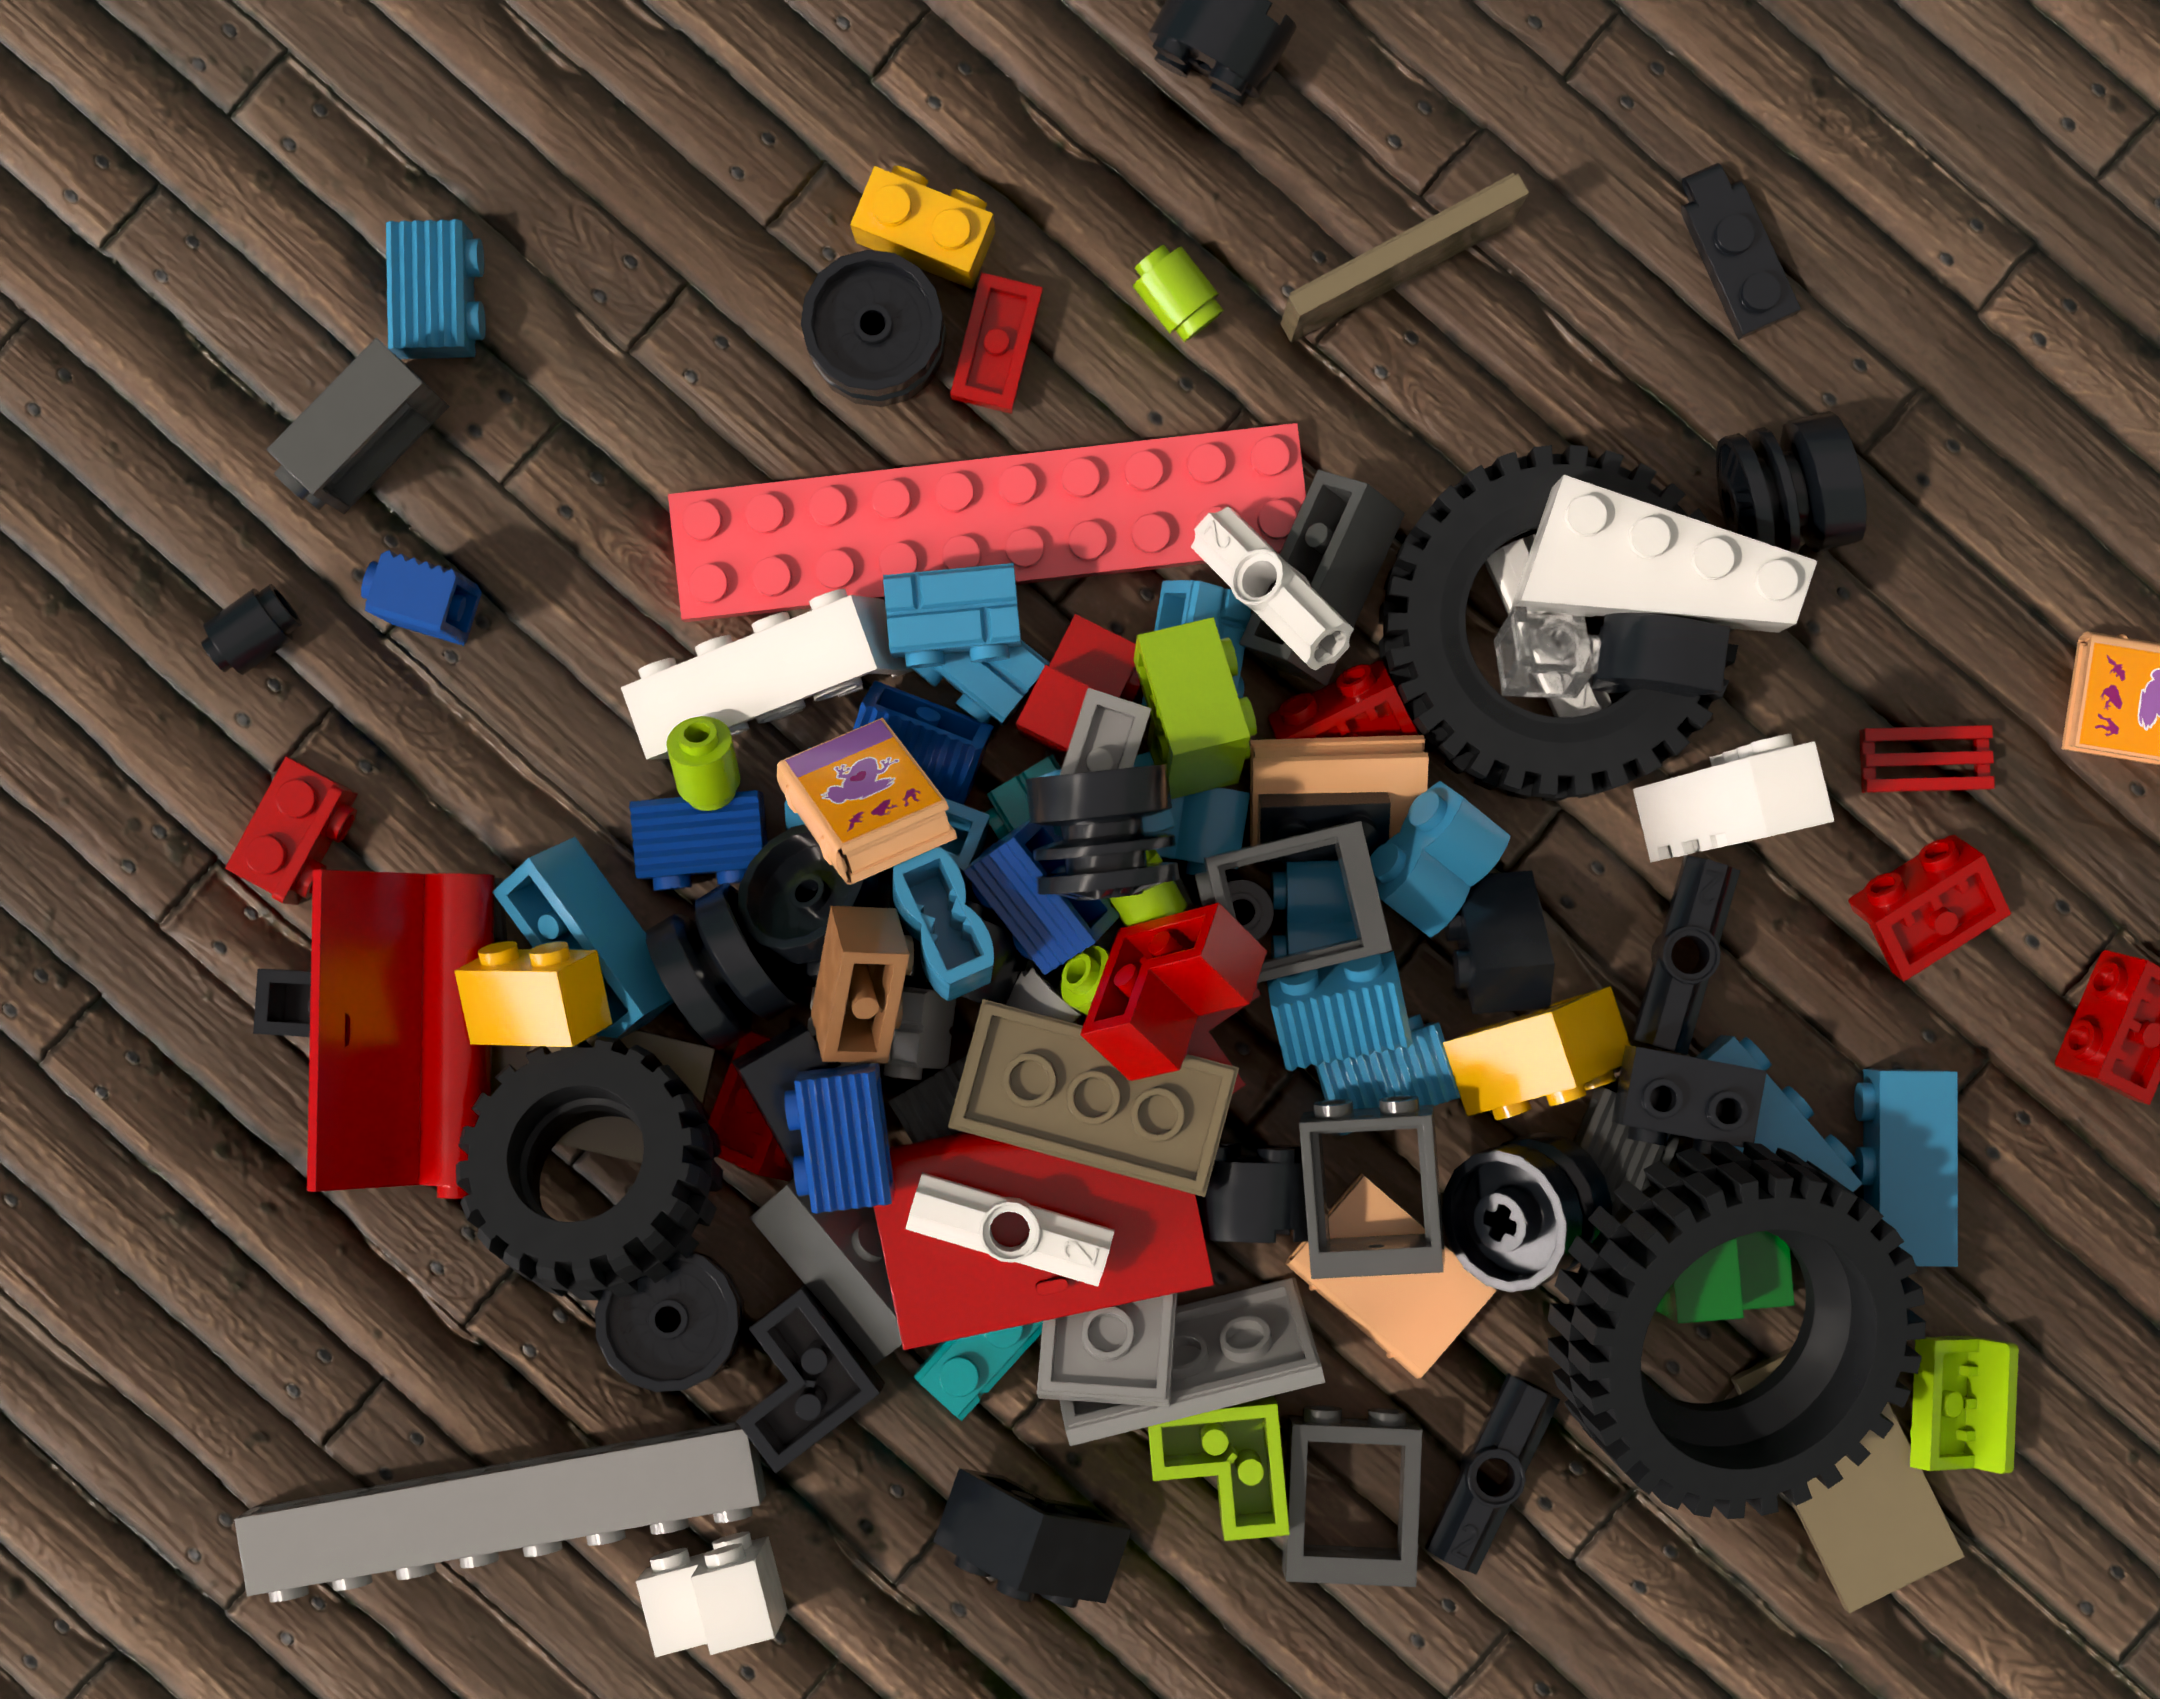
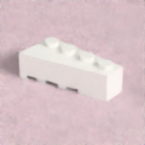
[1510,475,1817,633]
[621,589,914,760]
[1633,733,1834,863]

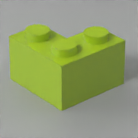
[1133,617,1257,799]
[1148,1395,1290,1541]

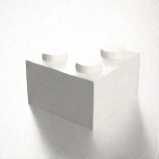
[636,1532,788,1657]

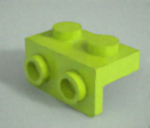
[1910,1336,2019,1474]

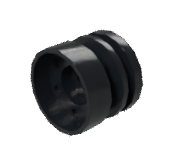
[1716,411,1867,554]
[1025,764,1179,901]

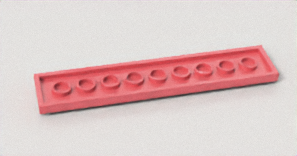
[668,423,1306,622]

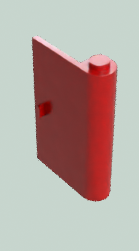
[307,870,495,1199]
[874,1132,1214,1350]

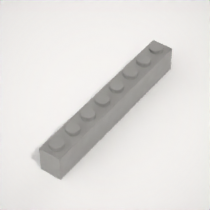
[234,1422,767,1602]

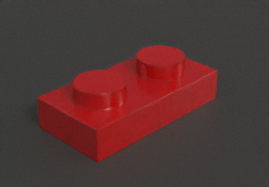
[950,272,1043,414]

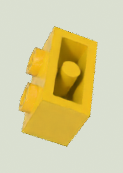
[850,166,996,289]
[454,941,612,1047]

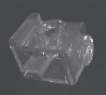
[1494,606,1601,698]

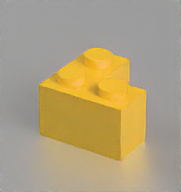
[1443,986,1631,1120]

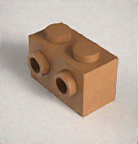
[811,906,914,1063]

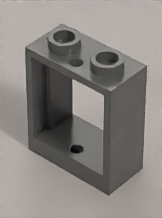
[266,338,450,514]
[1195,821,1392,983]
[1299,1095,1445,1279]
[1282,1405,1422,1587]

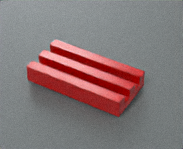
[1859,725,1995,793]

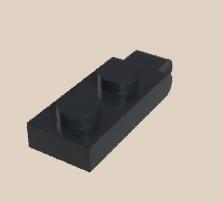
[1681,163,1801,340]

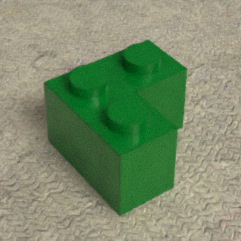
[1656,1231,1795,1324]

